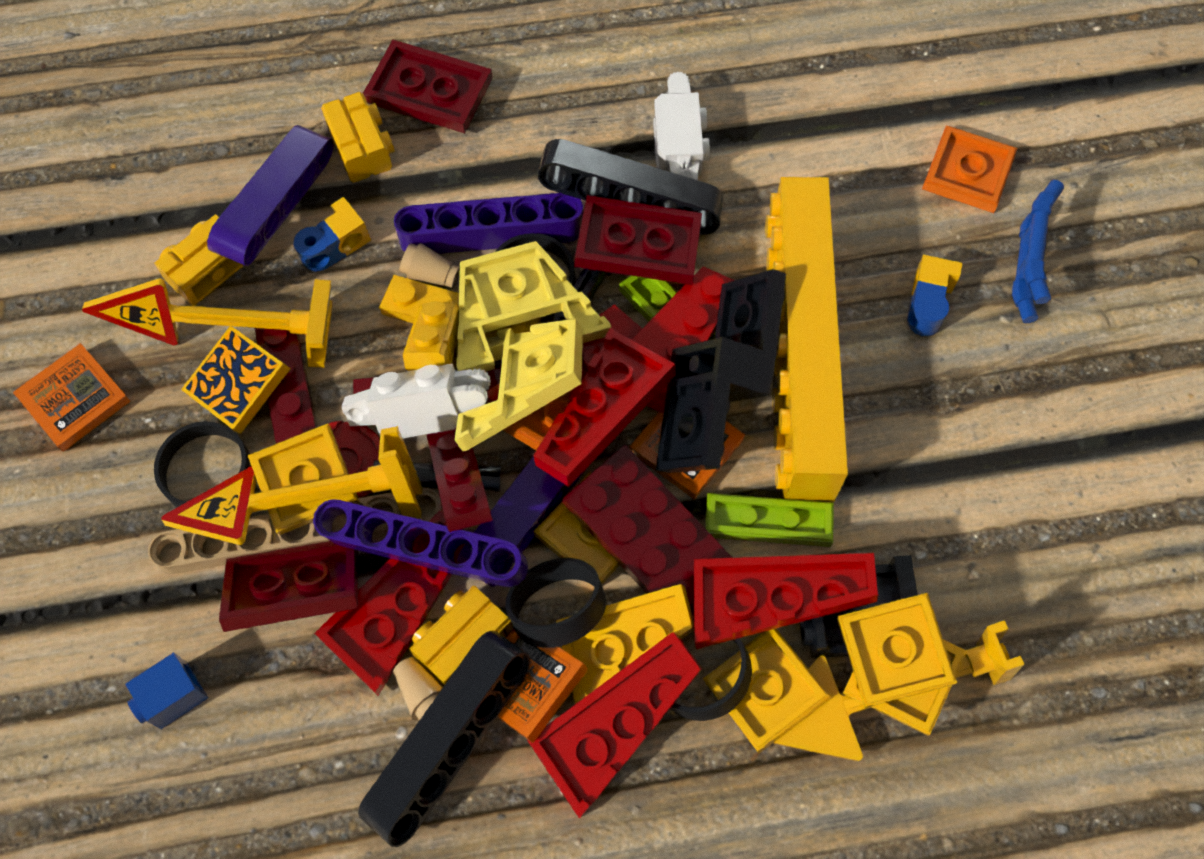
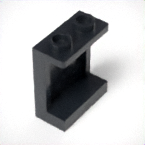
[800,555,918,659]

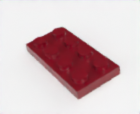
[562,445,733,616]

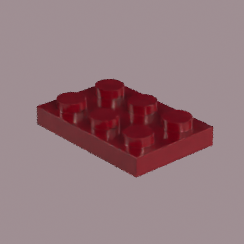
[363,39,493,134]
[574,195,702,285]
[219,541,358,632]

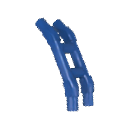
[1012,180,1064,323]

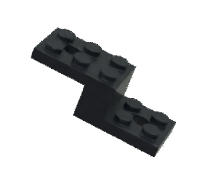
[656,269,786,473]

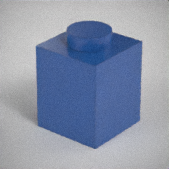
[125,652,209,729]

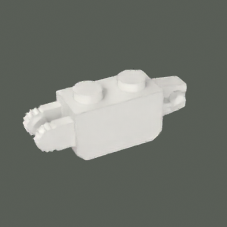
[653,72,710,180]
[342,363,491,438]

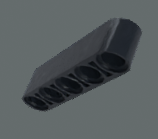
[538,139,723,235]
[358,630,531,847]

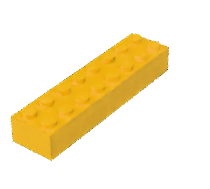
[765,177,848,503]

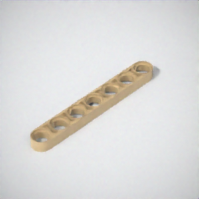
[148,488,443,574]

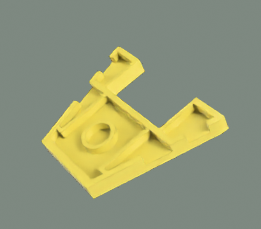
[456,241,611,372]
[455,319,583,452]

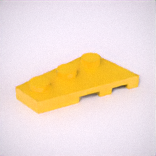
[556,584,694,704]

